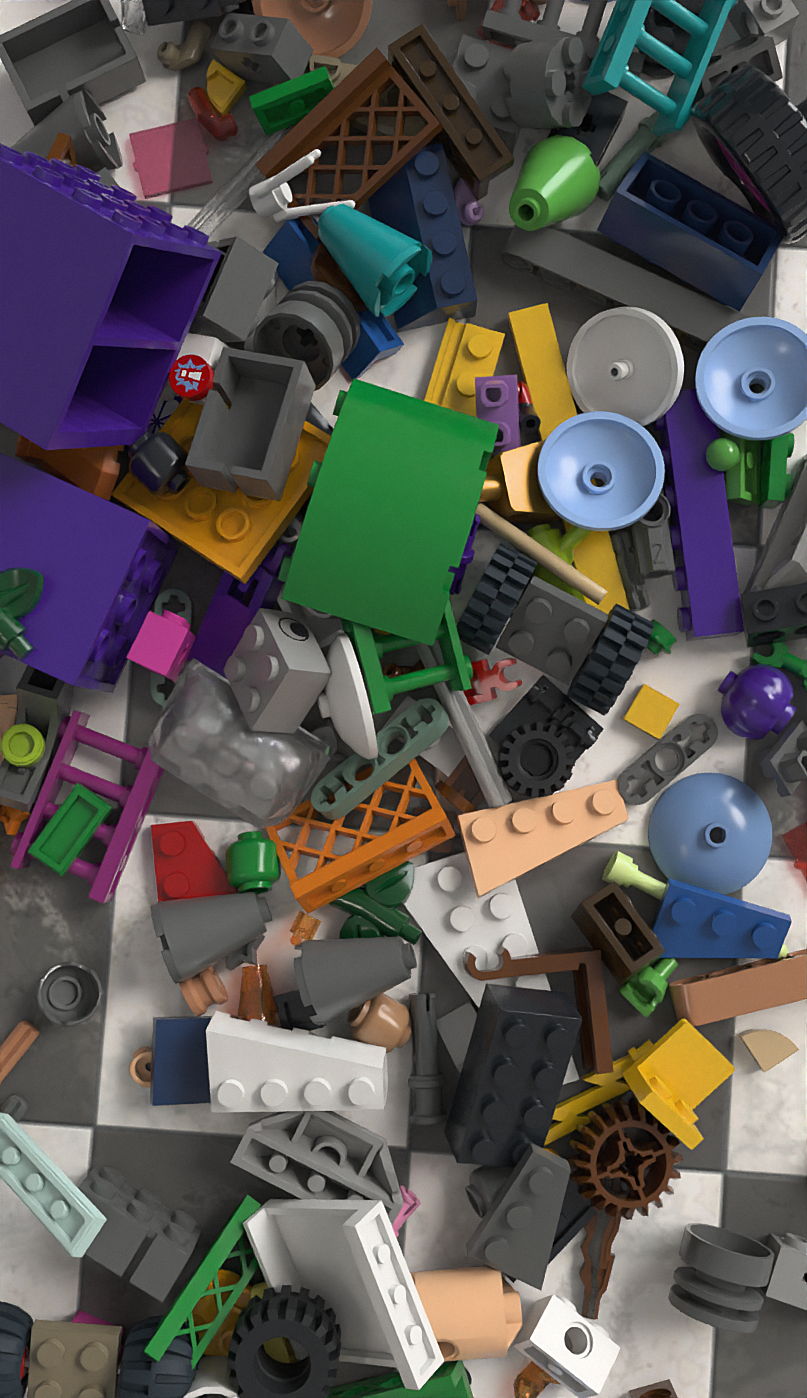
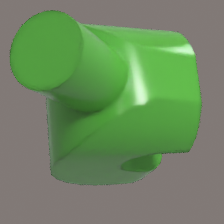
[619,958,678,1018]

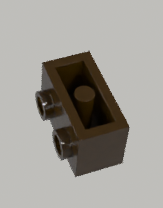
[571,881,665,986]

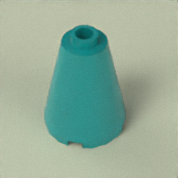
[318,204,433,317]

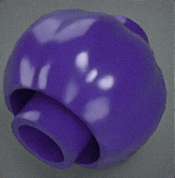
[717,664,797,740]

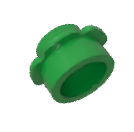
[646,619,677,656]

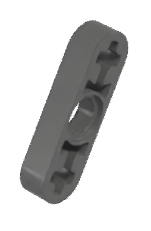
[617,714,718,805]

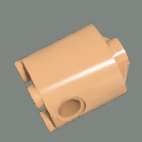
[410,1266,522,1362]

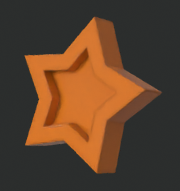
[0,804,31,836]

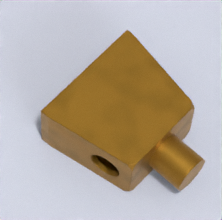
[479,440,562,525]

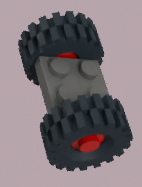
[456,543,654,716]

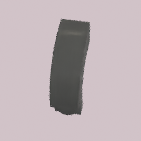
[0,665,73,813]

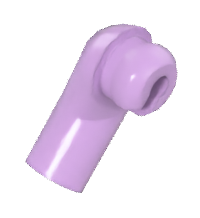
[453,177,484,226]

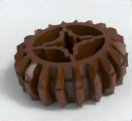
[568,1100,683,1220]

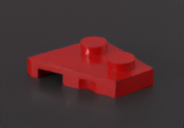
[151,820,239,903]

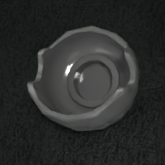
[35,961,103,1027]

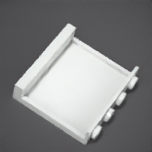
[243,1199,444,1390]

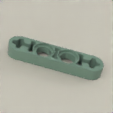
[311,698,449,820]

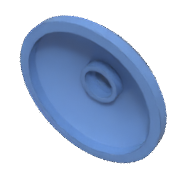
[648,773,772,895]

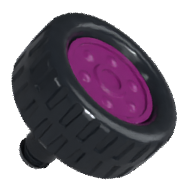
[691,65,807,244]

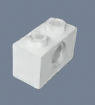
[512,1295,621,1398]

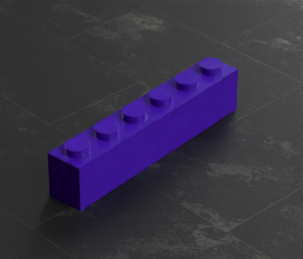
[652,389,744,641]

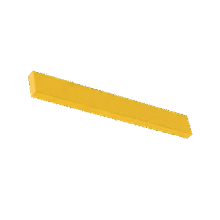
[507,303,630,614]

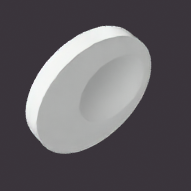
[567,307,684,426]

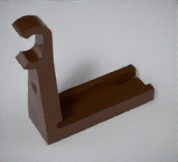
[463,946,614,1075]

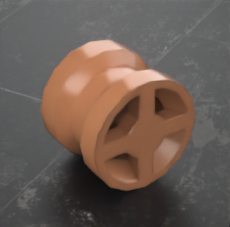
[179,966,229,1017]

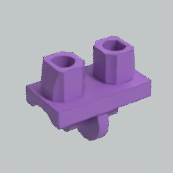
[475,374,520,452]

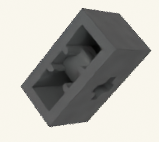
[210,13,313,84]

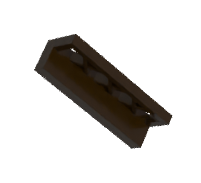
[388,23,515,201]

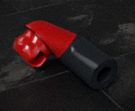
[517,380,541,434]

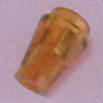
[237,965,279,1025]

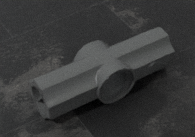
[627,486,675,579]

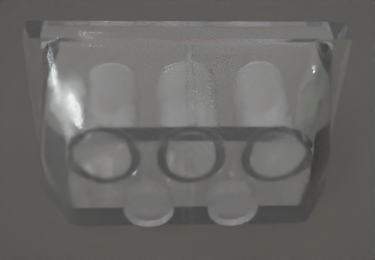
[149,658,336,829]

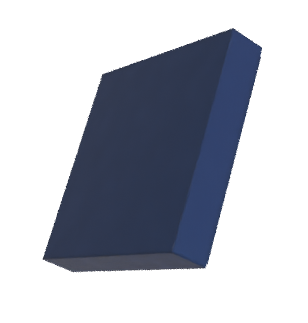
[150,1015,239,1106]

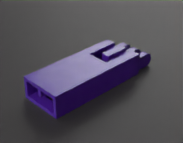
[187,539,293,686]

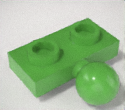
[706,432,760,506]

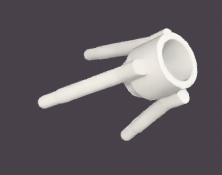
[249,149,355,223]

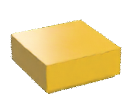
[622,684,680,740]

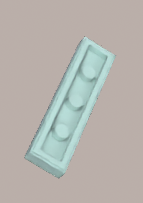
[0,1113,107,1258]

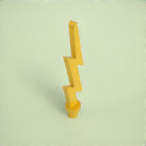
[544,1039,654,1146]

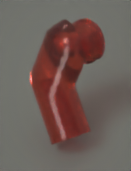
[187,87,238,142]

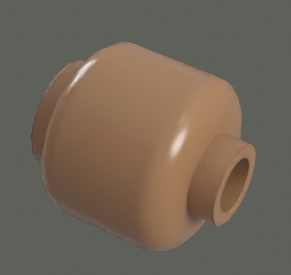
[347,993,412,1054]

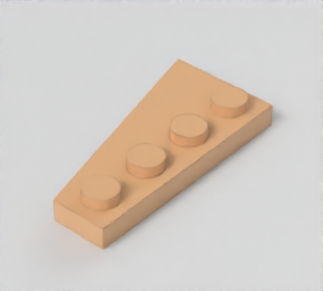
[457,780,629,899]

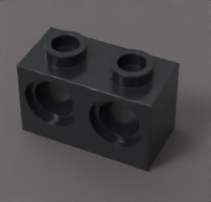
[740,583,807,648]

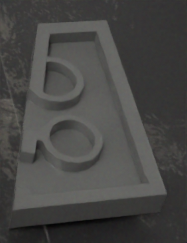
[466,1143,571,1290]

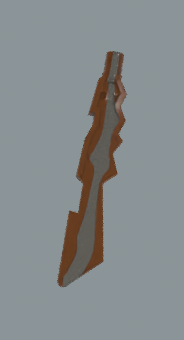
[579,1090,639,1320]

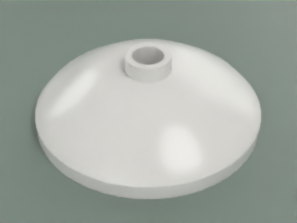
[317,633,378,760]

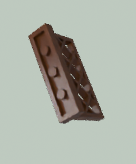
[255,48,443,243]

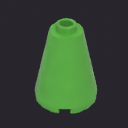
[509,135,600,231]

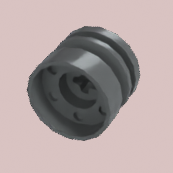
[253,281,361,391]
[668,1223,775,1333]

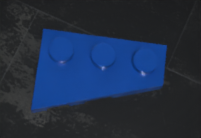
[651,878,792,958]

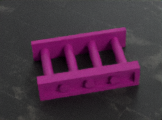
[10,710,173,903]

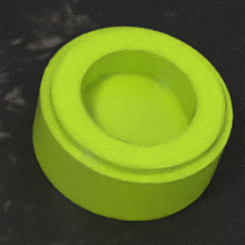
[0,724,46,768]

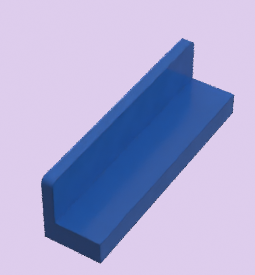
[263,215,404,379]

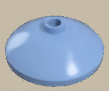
[695,317,807,440]
[537,411,665,531]

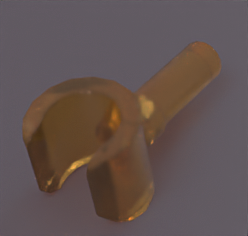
[290,910,322,945]

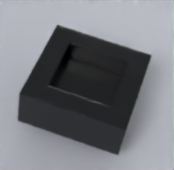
[274,989,327,1031]

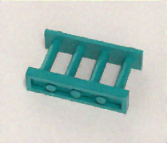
[582,0,737,136]

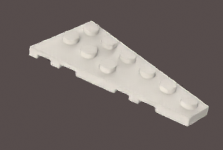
[404,851,579,1085]

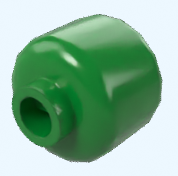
[225,831,281,895]

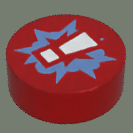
[169,354,214,402]

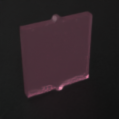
[129,117,213,199]

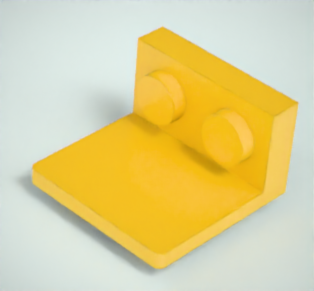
[622,1019,735,1150]

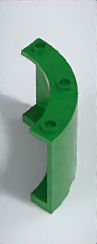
[278,378,499,646]

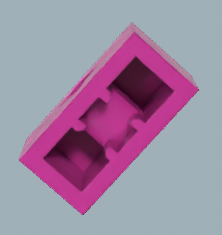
[126,609,196,683]

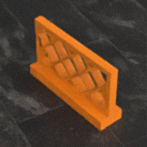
[263,758,456,914]

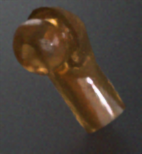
[513,1361,562,1398]

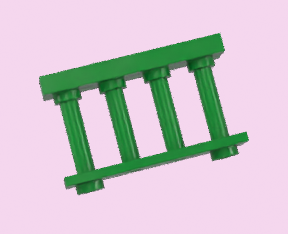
[340,599,473,714]

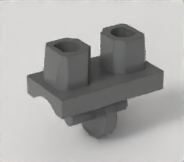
[758,720,807,797]

